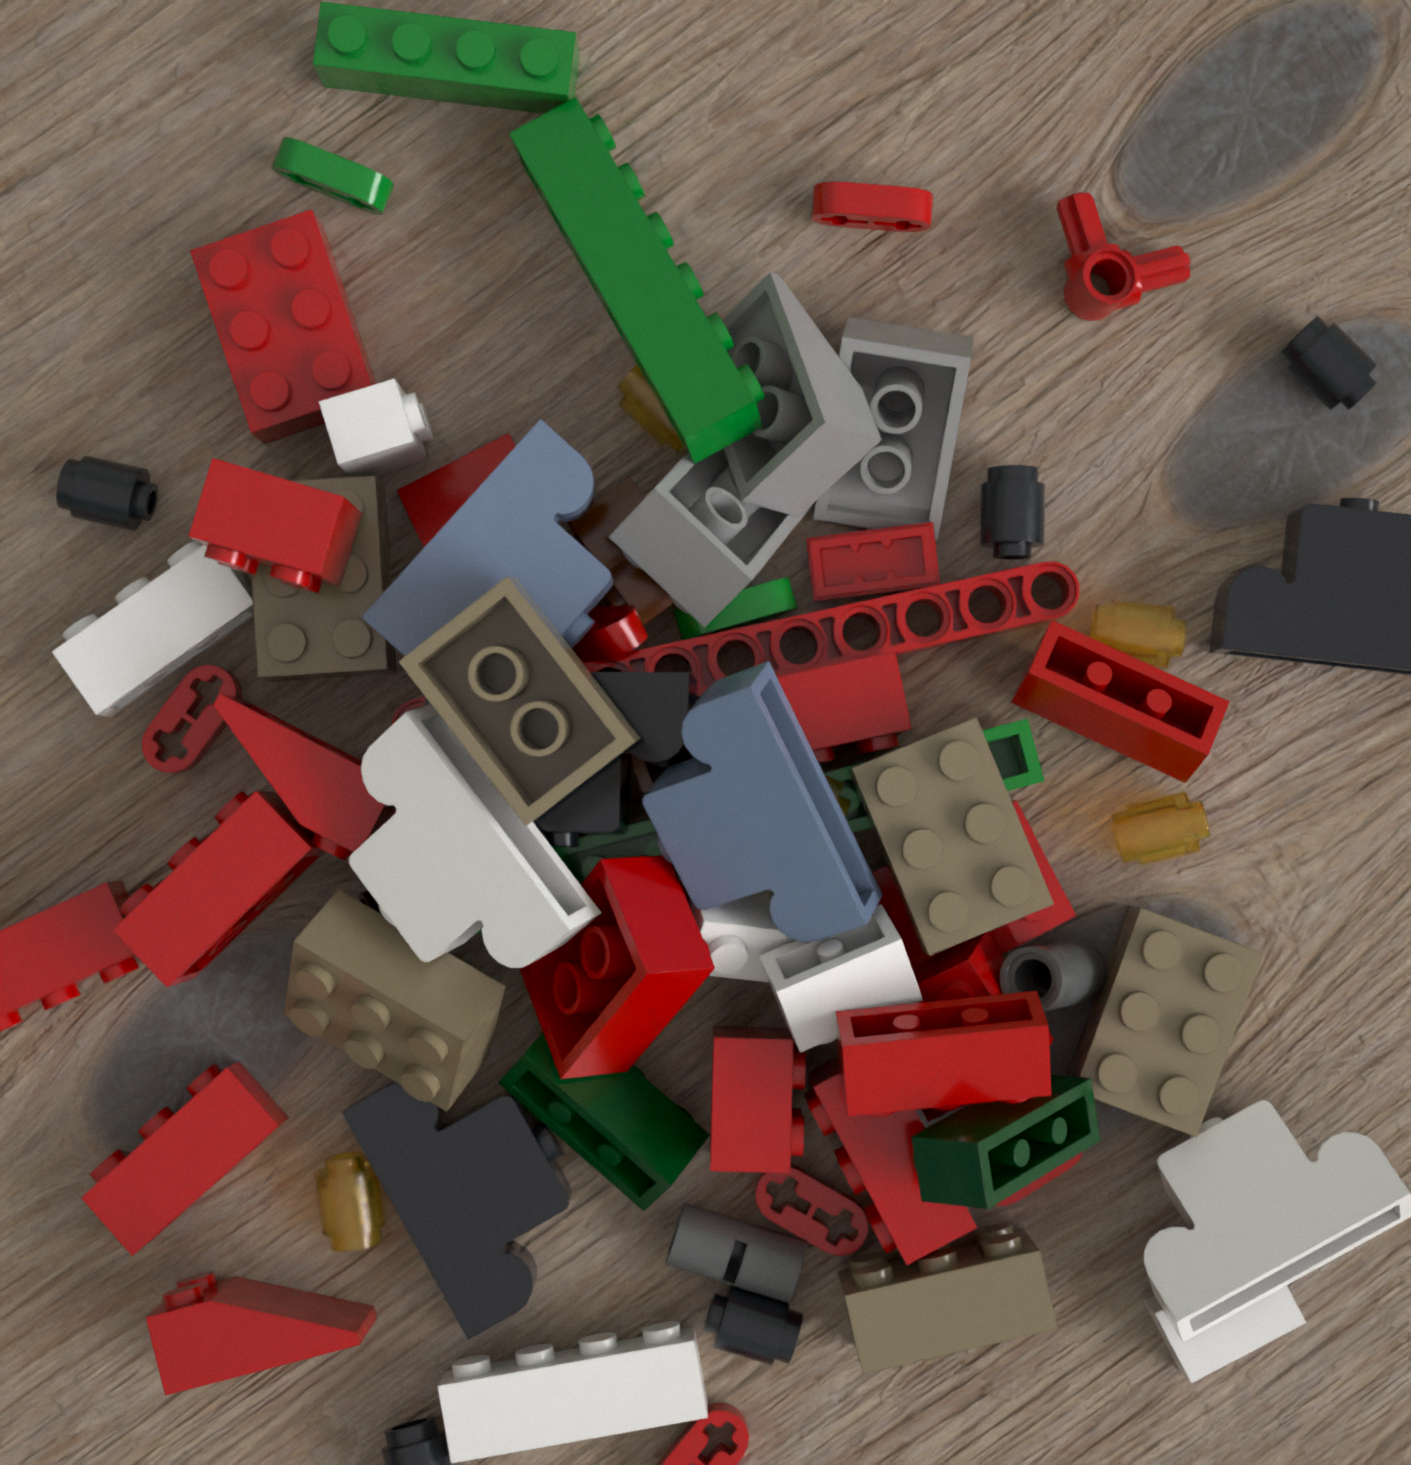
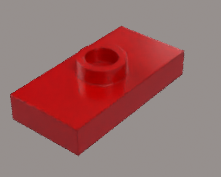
[806,522,941,602]

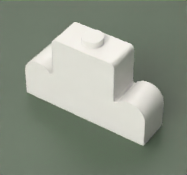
[349,704,602,968]
[1144,1100,1411,1342]

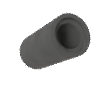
[999,940,1107,1011]
[665,1202,807,1303]

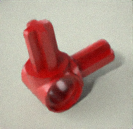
[1056,192,1191,321]

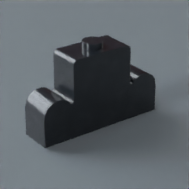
[1209,498,1411,675]
[425,672,697,847]
[342,1080,573,1340]

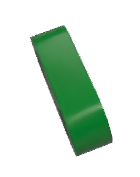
[271,137,394,215]
[673,578,798,640]

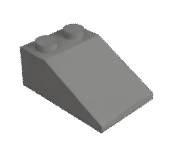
[723,272,882,517]
[813,317,973,540]
[609,448,815,628]

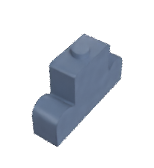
[362,419,613,656]
[642,661,883,942]

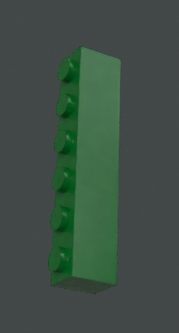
[509,97,765,464]

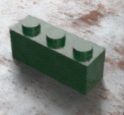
[498,1032,710,1211]
[911,1075,1100,1209]

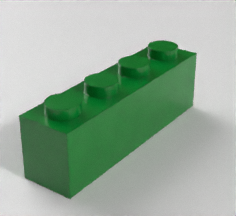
[313,2,580,114]

